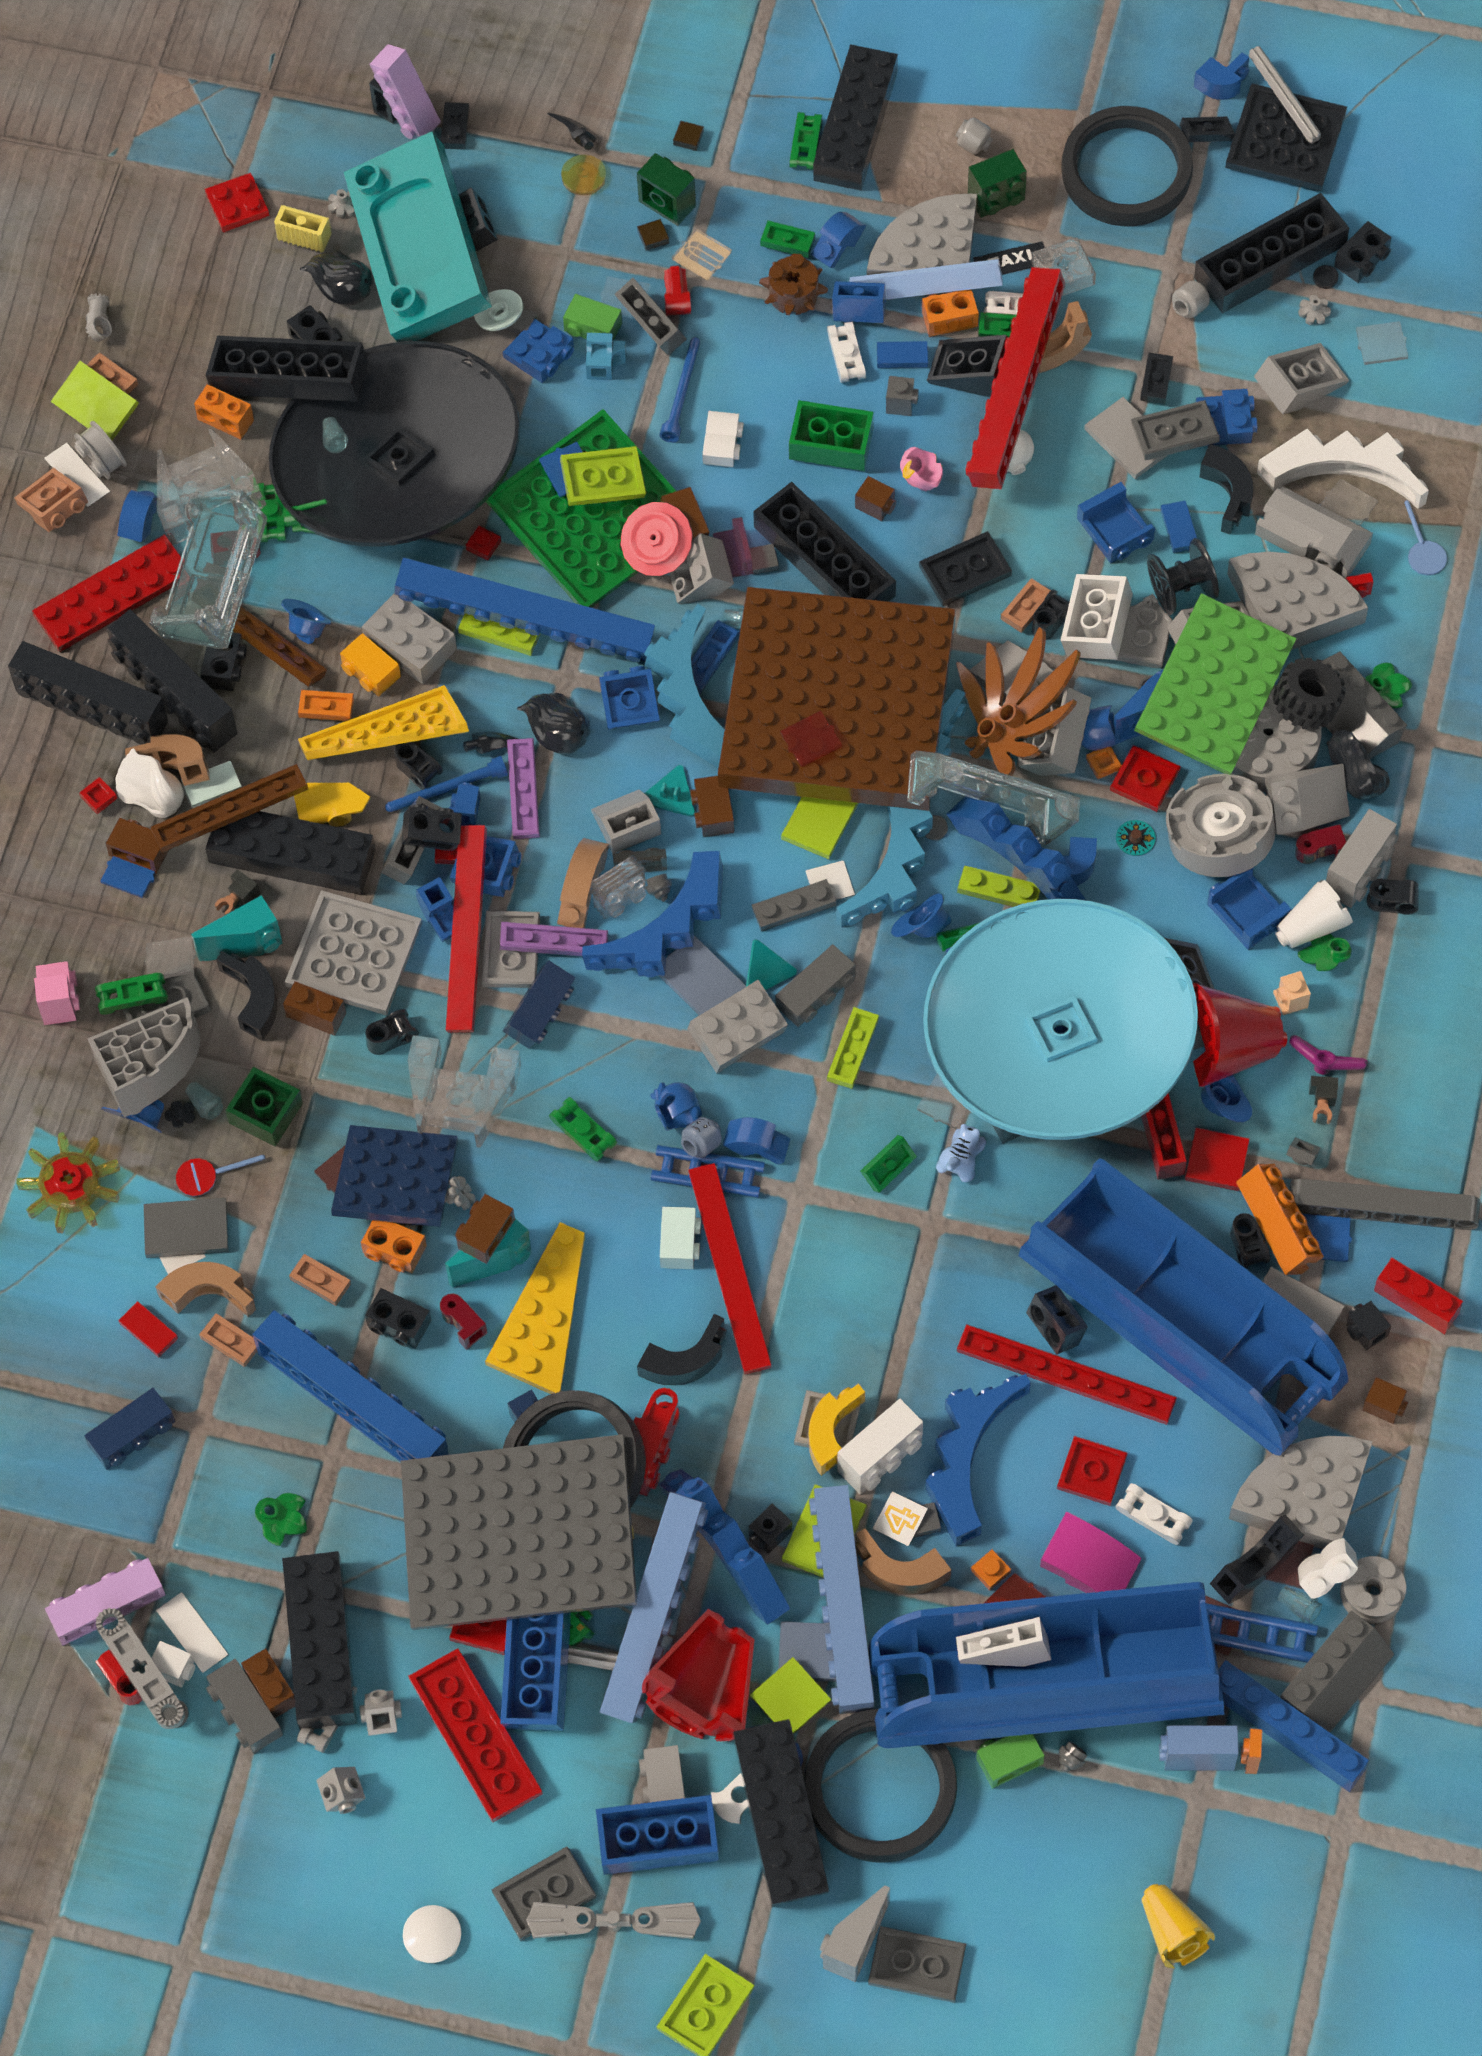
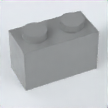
[639,1745,684,1803]

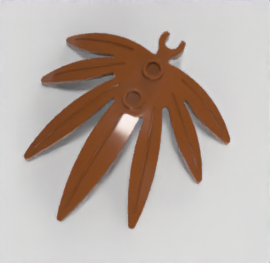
[956,627,1081,778]

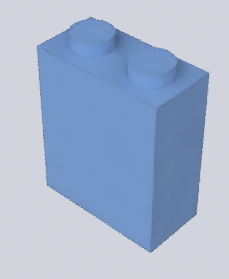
[1159,1726,1238,1771]

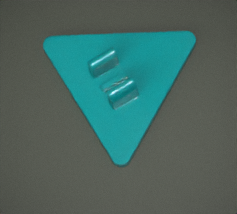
[644,765,695,817]
[746,939,797,990]

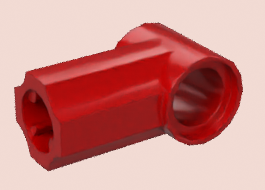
[664,266,691,316]
[95,1650,142,1705]

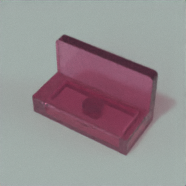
[713,517,753,578]

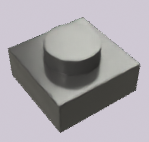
[1286,1137,1321,1166]

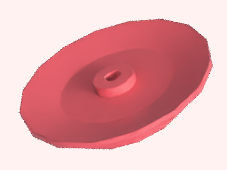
[621,502,693,576]

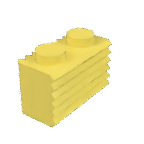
[274,205,332,253]

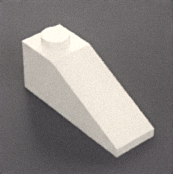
[956,1617,1051,1666]

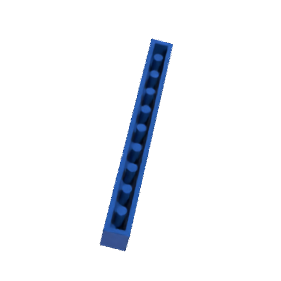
[394,557,655,662]

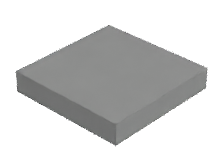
[794,1390,861,1448]

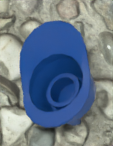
[281,599,331,644]
[891,894,952,938]
[1201,1075,1252,1123]
[101,1100,164,1133]

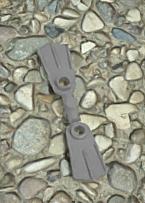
[526,1902,701,1939]

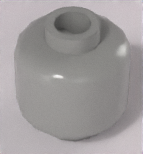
[955,118,993,155]
[1172,281,1210,318]

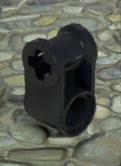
[1032,589,1070,640]
[394,742,443,790]
[1366,878,1419,915]
[365,1009,419,1055]
[1230,1213,1270,1269]

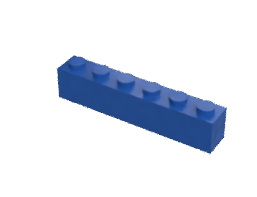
[1218,1660,1369,1792]

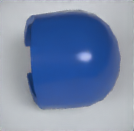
[1081,705,1116,751]
[650,1082,702,1131]

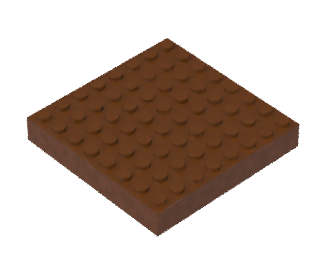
[718,587,955,811]

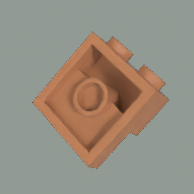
[14,468,88,532]

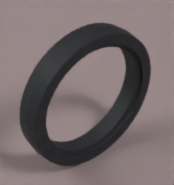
[1061,106,1193,226]
[503,1390,646,1509]
[804,1709,957,1863]

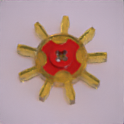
[16,1132,121,1233]

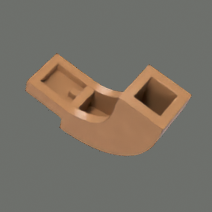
[1038,301,1092,373]
[125,734,210,786]
[557,838,609,928]
[155,1262,256,1317]
[855,1528,951,1595]

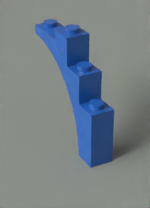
[946,797,1087,901]
[582,851,723,977]
[925,1374,1031,1546]
[658,1469,790,1625]

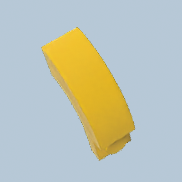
[809,1384,865,1476]

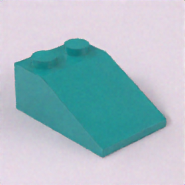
[191,895,283,961]
[445,1218,531,1288]

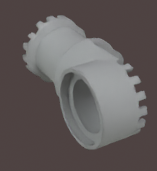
[86,293,112,342]

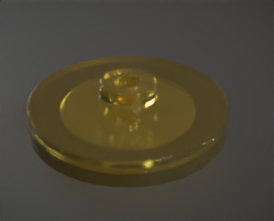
[561,155,606,195]

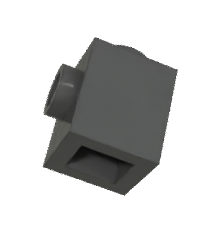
[886,376,919,416]

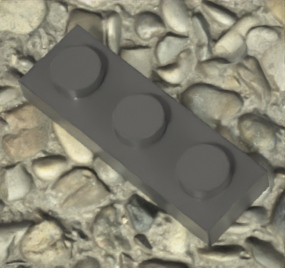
[752,879,836,932]

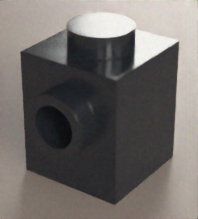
[1346,1301,1391,1351]
[748,1503,793,1554]

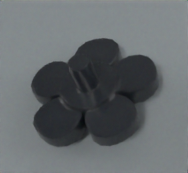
[164,1101,195,1128]

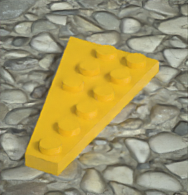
[298,685,469,760]
[485,1222,585,1394]

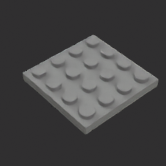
[285,890,422,1015]

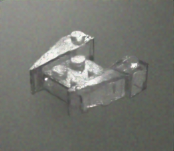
[157,428,267,545]
[408,1035,521,1148]

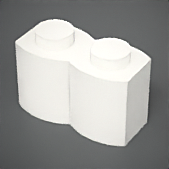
[703,411,744,467]
[1298,1538,1358,1599]

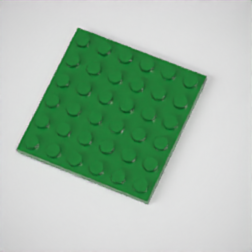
[486,409,676,608]

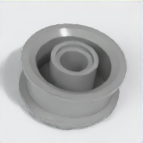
[74,420,127,480]
[1340,1556,1406,1624]

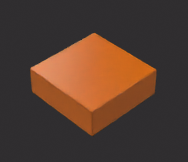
[1086,747,1122,780]

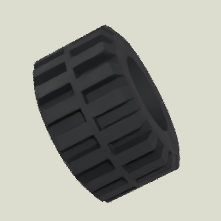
[1273,658,1346,730]

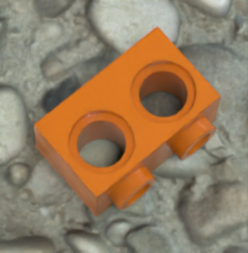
[922,289,979,337]
[194,384,254,440]
[361,1220,427,1274]

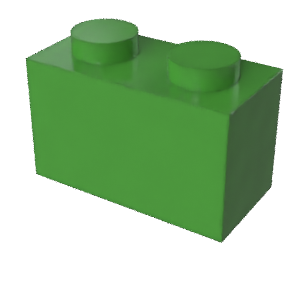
[563,294,622,341]
[976,1734,1044,1789]

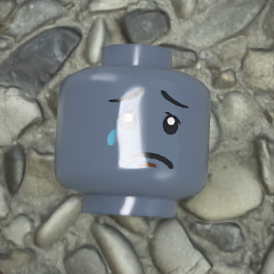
[681,1117,722,1158]

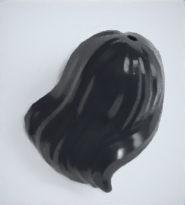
[300,251,373,305]
[517,693,590,754]
[1326,730,1390,799]

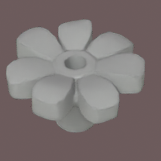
[328,189,355,218]
[1298,295,1331,325]
[446,1176,475,1210]

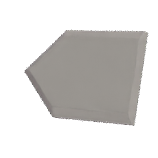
[1117,594,1173,668]

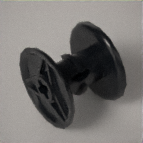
[1147,537,1219,615]

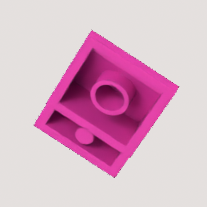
[1040,1511,1141,1593]

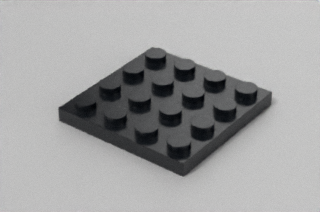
[1225,83,1347,192]

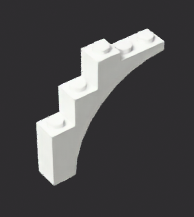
[1257,429,1429,509]

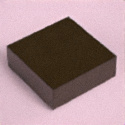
[673,120,704,151]
[637,219,669,251]

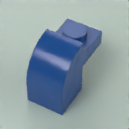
[1194,52,1250,100]
[811,212,867,268]
[117,490,163,542]
[1062,837,1097,886]
[416,877,454,942]
[723,1117,791,1165]

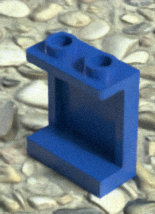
[1077,482,1155,564]
[1207,868,1291,950]

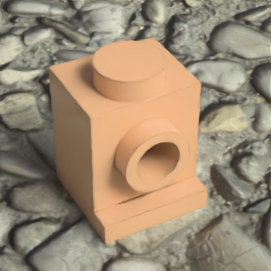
[1273,971,1311,1015]

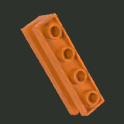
[1236,1164,1324,1275]

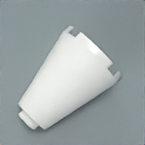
[1275,880,1353,948]

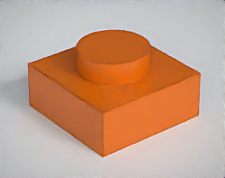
[971,1549,1011,1590]

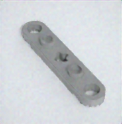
[96,1608,185,1729]

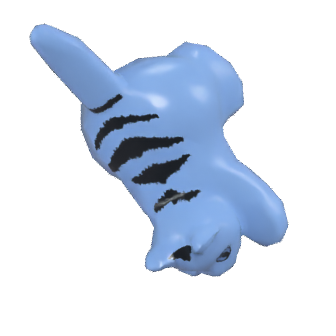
[936,1124,986,1182]

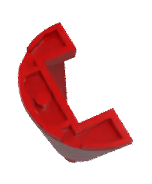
[1192,982,1288,1087]
[642,1609,755,1741]

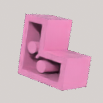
[34,961,80,1025]

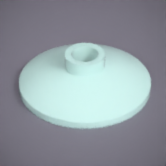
[474,289,523,331]

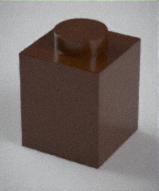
[855,476,897,521]
[1362,1377,1409,1424]

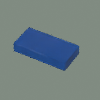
[877,341,928,368]
[1160,500,1197,553]

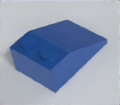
[1113,669,1164,744]

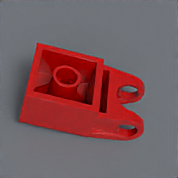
[634,1388,680,1497]

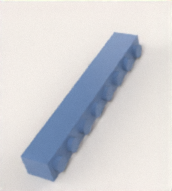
[809,1485,874,1714]
[599,1492,708,1723]

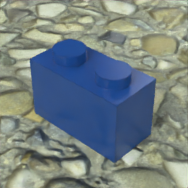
[832,281,886,323]

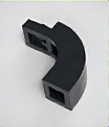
[1199,444,1253,535]
[216,951,277,1041]
[637,1314,727,1385]
[1210,1515,1304,1605]

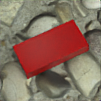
[118,1301,178,1358]

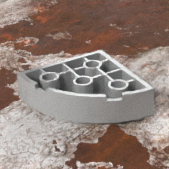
[867,194,977,293]
[1227,552,1368,650]
[87,997,201,1117]
[1229,1436,1373,1549]

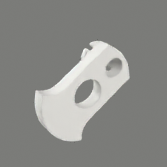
[711,1773,748,1824]

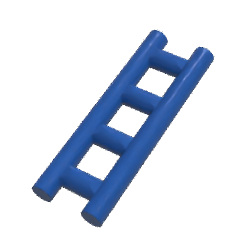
[651,1145,765,1198]
[1206,1603,1318,1663]

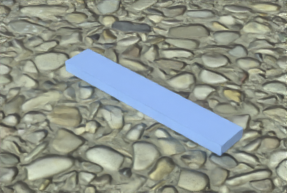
[849,259,1003,300]

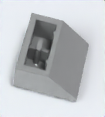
[670,534,734,604]
[591,789,661,854]

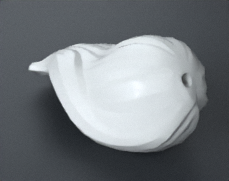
[116,748,185,818]

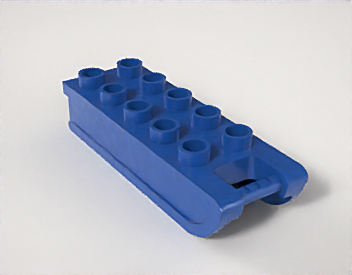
[1018,1158,1349,1456]
[868,1582,1224,1748]

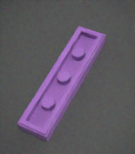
[507,738,540,839]
[500,922,608,956]

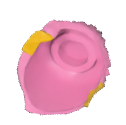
[900,447,943,491]

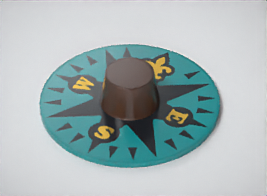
[1116,820,1156,856]

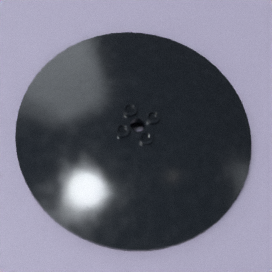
[269,341,520,547]

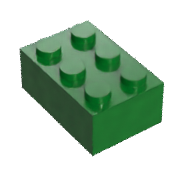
[789,400,874,471]

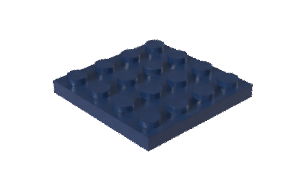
[331,1125,458,1227]

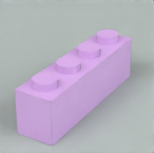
[370,44,441,139]
[45,1558,166,1646]

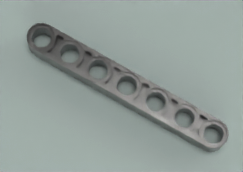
[1290,1179,1480,1230]

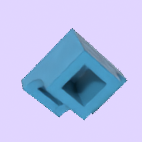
[586,333,627,380]

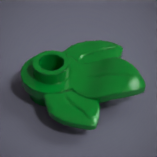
[1365,663,1413,708]
[1297,933,1352,971]
[255,1493,307,1546]

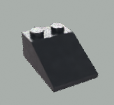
[927,335,1007,396]

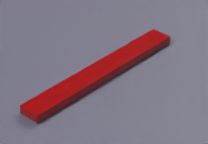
[446,825,487,1033]
[688,1163,771,1375]
[957,1324,1177,1425]

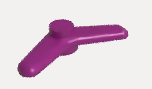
[1289,1035,1368,1075]

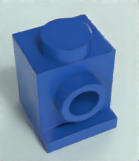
[449,783,481,825]

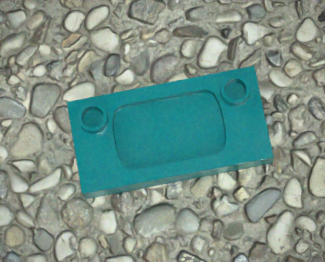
[343,131,492,342]

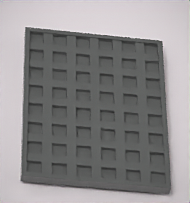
[401,1434,637,1630]

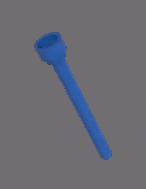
[659,337,700,443]
[385,756,508,812]

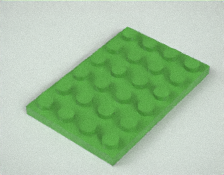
[1134,593,1297,775]

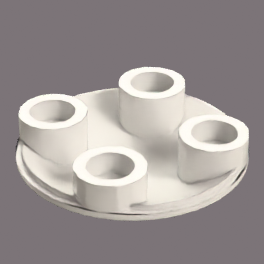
[403,1905,461,1963]

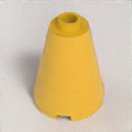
[1142,1884,1215,1969]

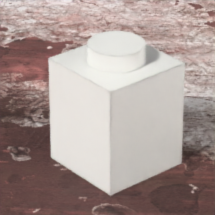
[152,1641,195,1688]

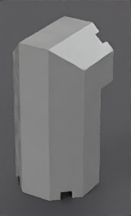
[1255,486,1373,578]

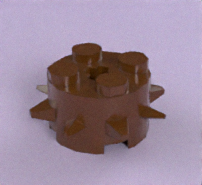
[759,253,828,316]

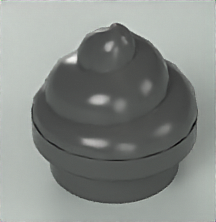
[646,873,672,902]
[1059,1741,1088,1772]

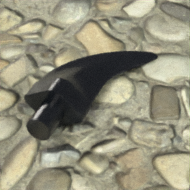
[547,113,597,150]
[463,732,535,754]

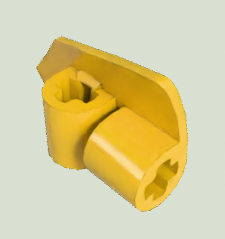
[294,783,370,827]

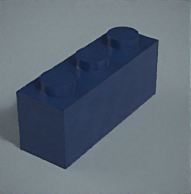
[502,960,575,1049]
[84,1388,176,1470]

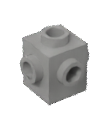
[360,1690,402,1736]
[316,1767,365,1814]

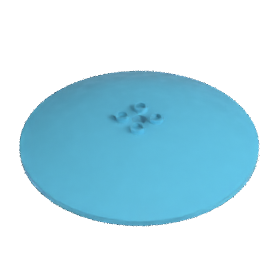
[923,899,1198,1140]

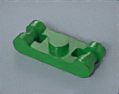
[789,112,823,170]
[256,483,286,543]
[95,973,168,1015]
[549,1097,617,1162]

